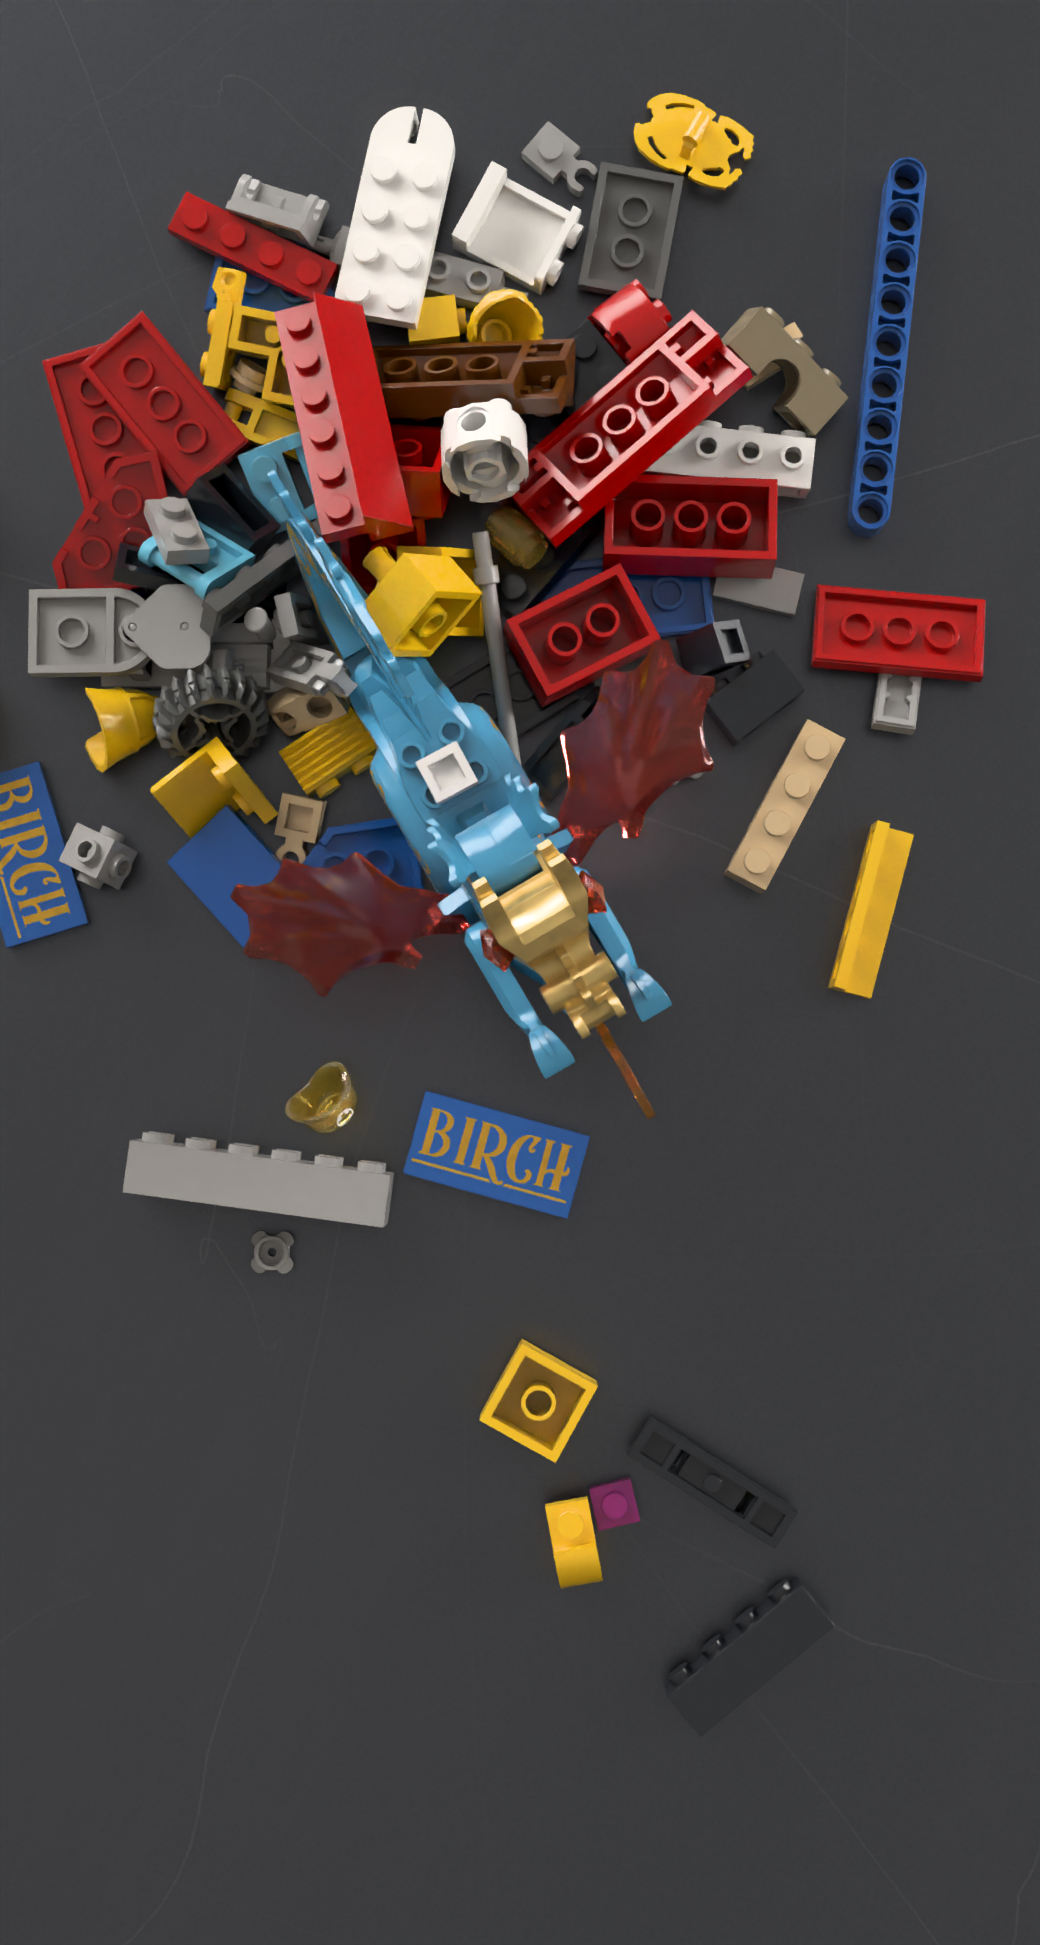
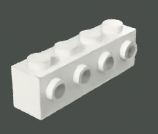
[641,420,816,499]

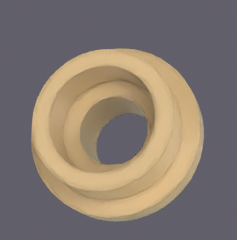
[229,358,267,396]

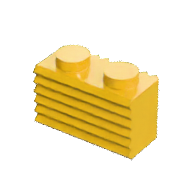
[279,706,377,799]

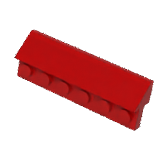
[274,292,414,544]
[510,310,753,548]

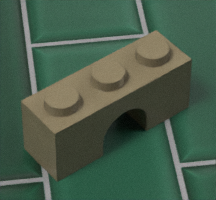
[721,306,849,436]

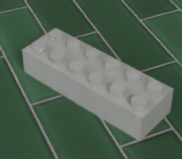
[122,1131,395,1228]

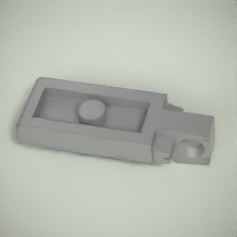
[266,641,358,698]

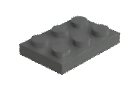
[578,162,684,303]

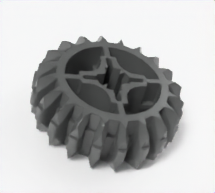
[152,663,270,763]

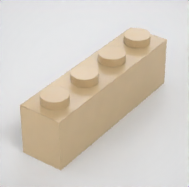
[724,719,846,894]

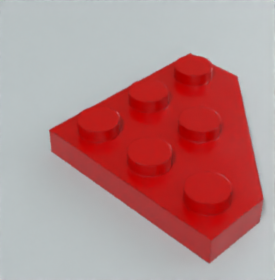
[52,450,169,590]

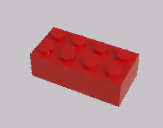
[602,475,778,579]

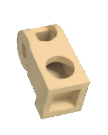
[267,687,351,736]

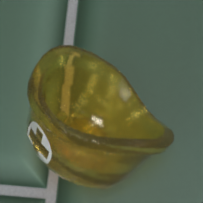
[285,1061,358,1134]

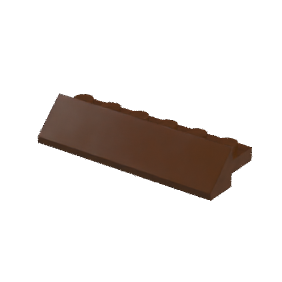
[372,338,576,421]

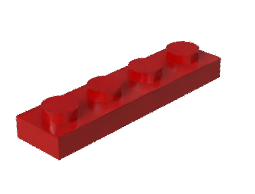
[167,191,339,303]

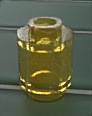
[485,507,548,569]

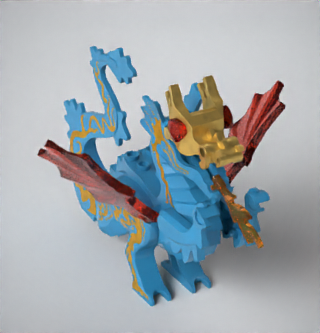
[230,470,715,1120]

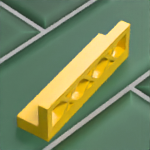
[828,820,914,999]

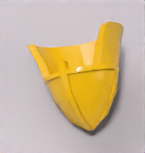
[85,687,159,773]

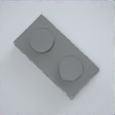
[144,497,210,565]
[273,592,330,646]

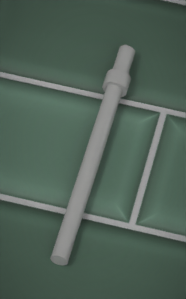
[472,531,521,765]

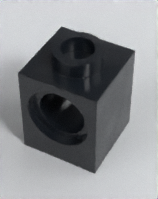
[676,619,752,680]

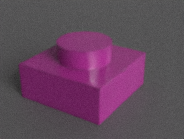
[588,1476,640,1531]

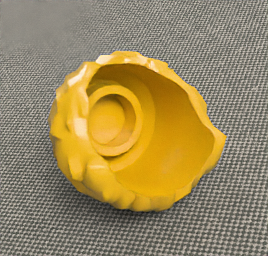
[466,289,544,342]

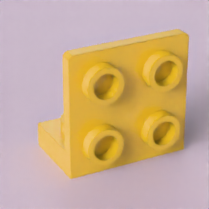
[150,736,278,838]

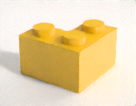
[228,304,295,409]

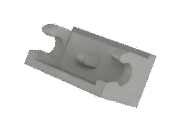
[225,174,330,248]

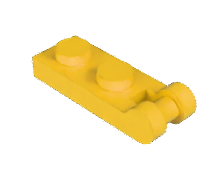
[224,388,300,463]

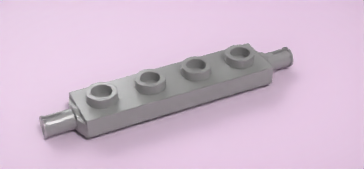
[306,225,529,310]

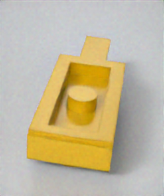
[200,267,247,391]

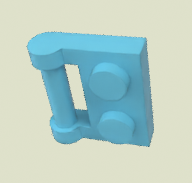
[238,431,318,534]
[138,520,255,600]

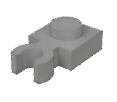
[521,121,598,197]

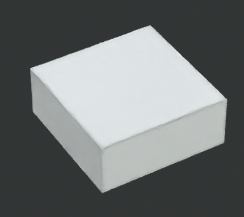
[415,741,479,805]

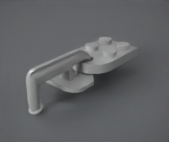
[28,584,276,678]

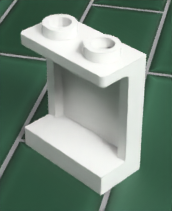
[452,161,584,295]

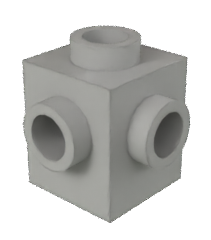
[58,823,138,890]

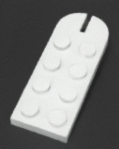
[334,106,455,330]

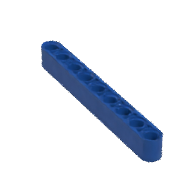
[847,157,927,538]

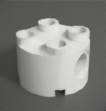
[441,398,529,503]

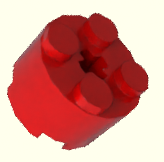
[587,279,673,366]

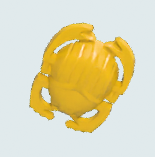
[634,93,754,191]

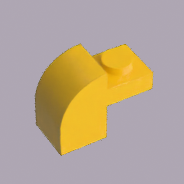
[545,1496,603,1589]

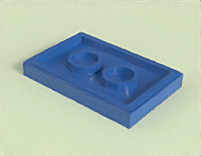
[166,805,315,957]

